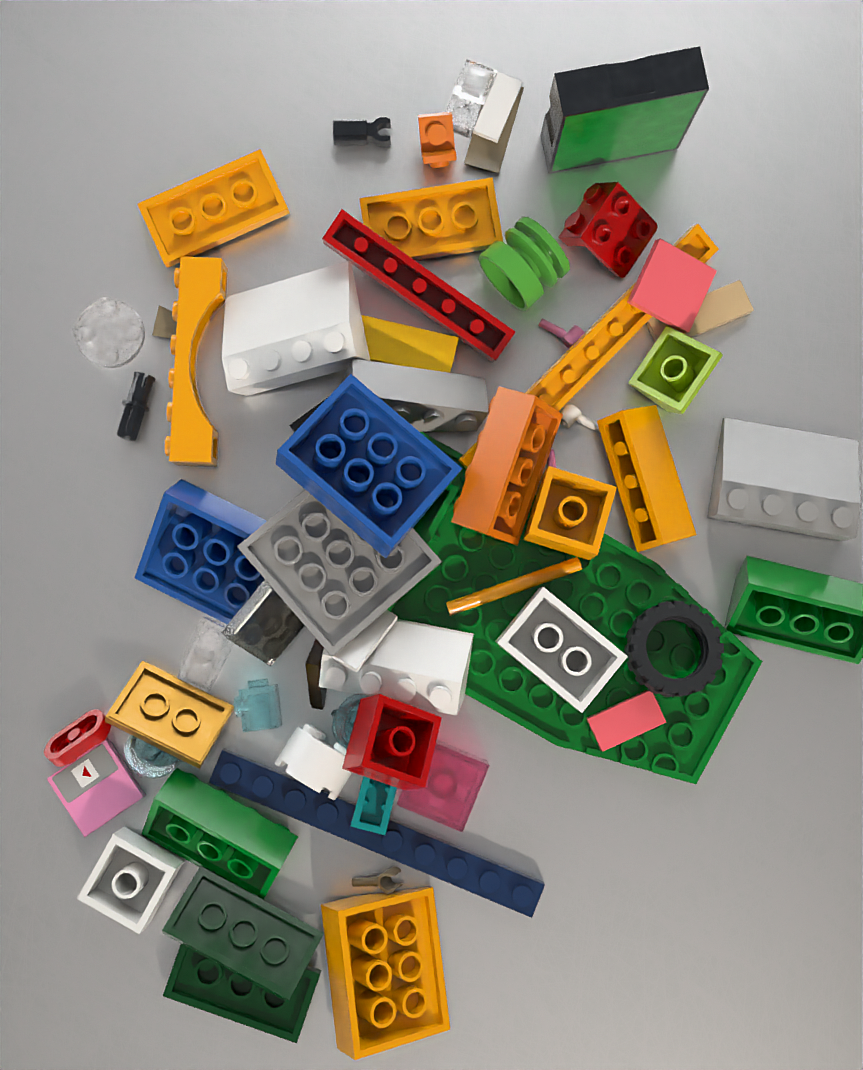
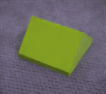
[628,326,723,414]

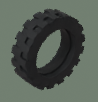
[624,601,724,697]

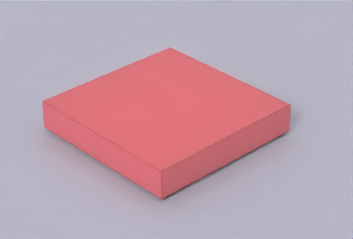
[627,238,717,333]

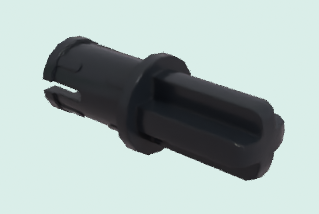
[117,372,156,441]

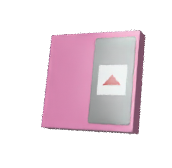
[47,738,146,837]

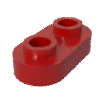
[44,709,111,767]

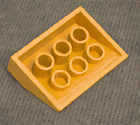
[321,886,450,1060]

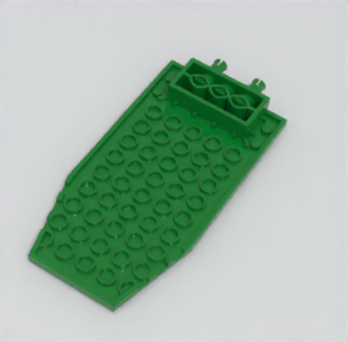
[387,432,763,784]

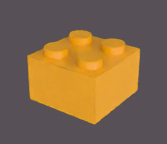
[523,466,617,560]

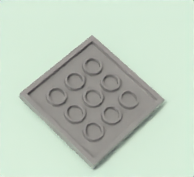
[237,490,442,657]

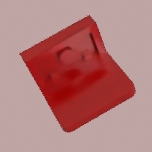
[558,182,658,278]

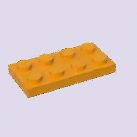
[137,149,290,268]
[359,177,503,261]

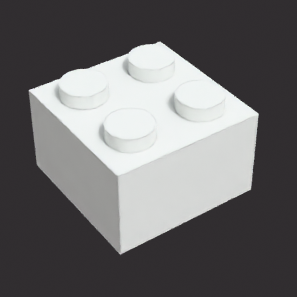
[77,827,184,934]

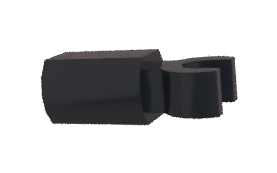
[333,117,391,147]

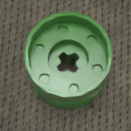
[478,216,570,311]

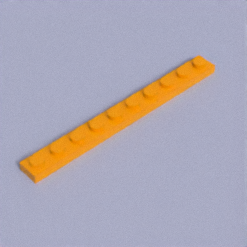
[458,224,719,470]

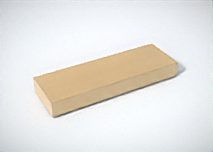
[646,280,754,342]

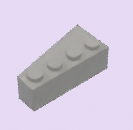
[341,358,489,432]

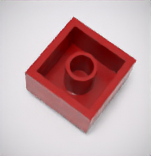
[342,694,442,790]

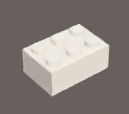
[495,587,628,713]

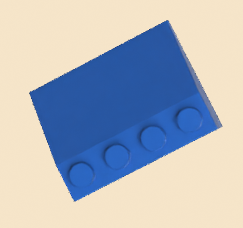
[276,374,462,558]
[134,479,279,639]

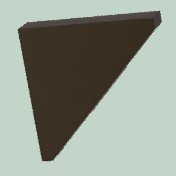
[305,638,327,710]

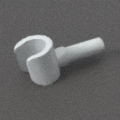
[559,405,600,433]

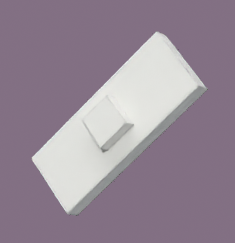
[473,72,523,143]
[333,610,397,672]

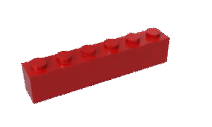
[322,209,515,362]

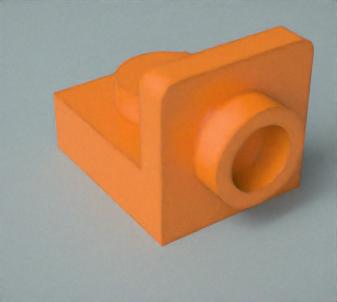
[418,112,457,168]

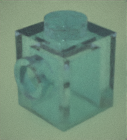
[234,678,283,732]

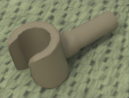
[352,866,403,894]

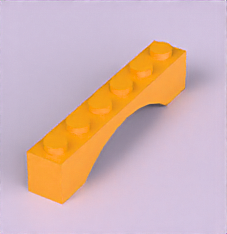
[165,256,228,467]

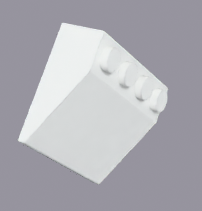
[222,261,370,396]

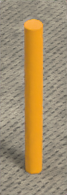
[446,557,582,616]

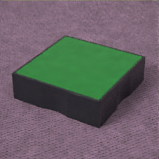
[540,46,709,173]

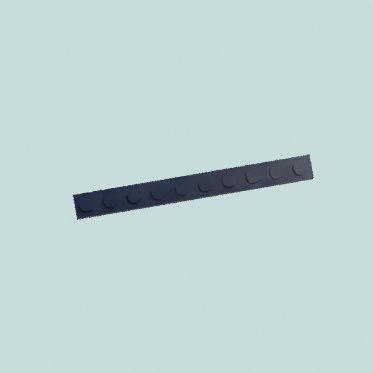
[208,748,545,918]

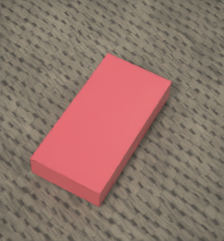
[586,690,666,752]

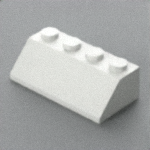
[319,619,474,715]

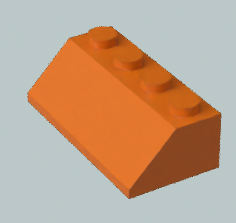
[451,386,563,546]

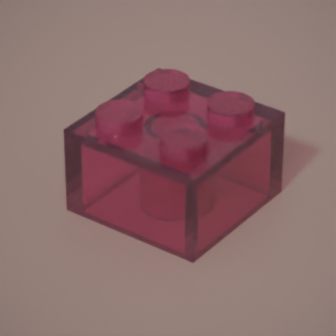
[396,740,490,833]

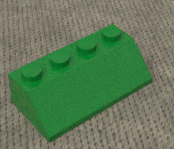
[724,556,863,664]
[141,767,299,900]

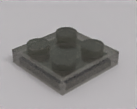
[222,580,305,666]

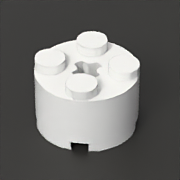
[275,723,352,800]

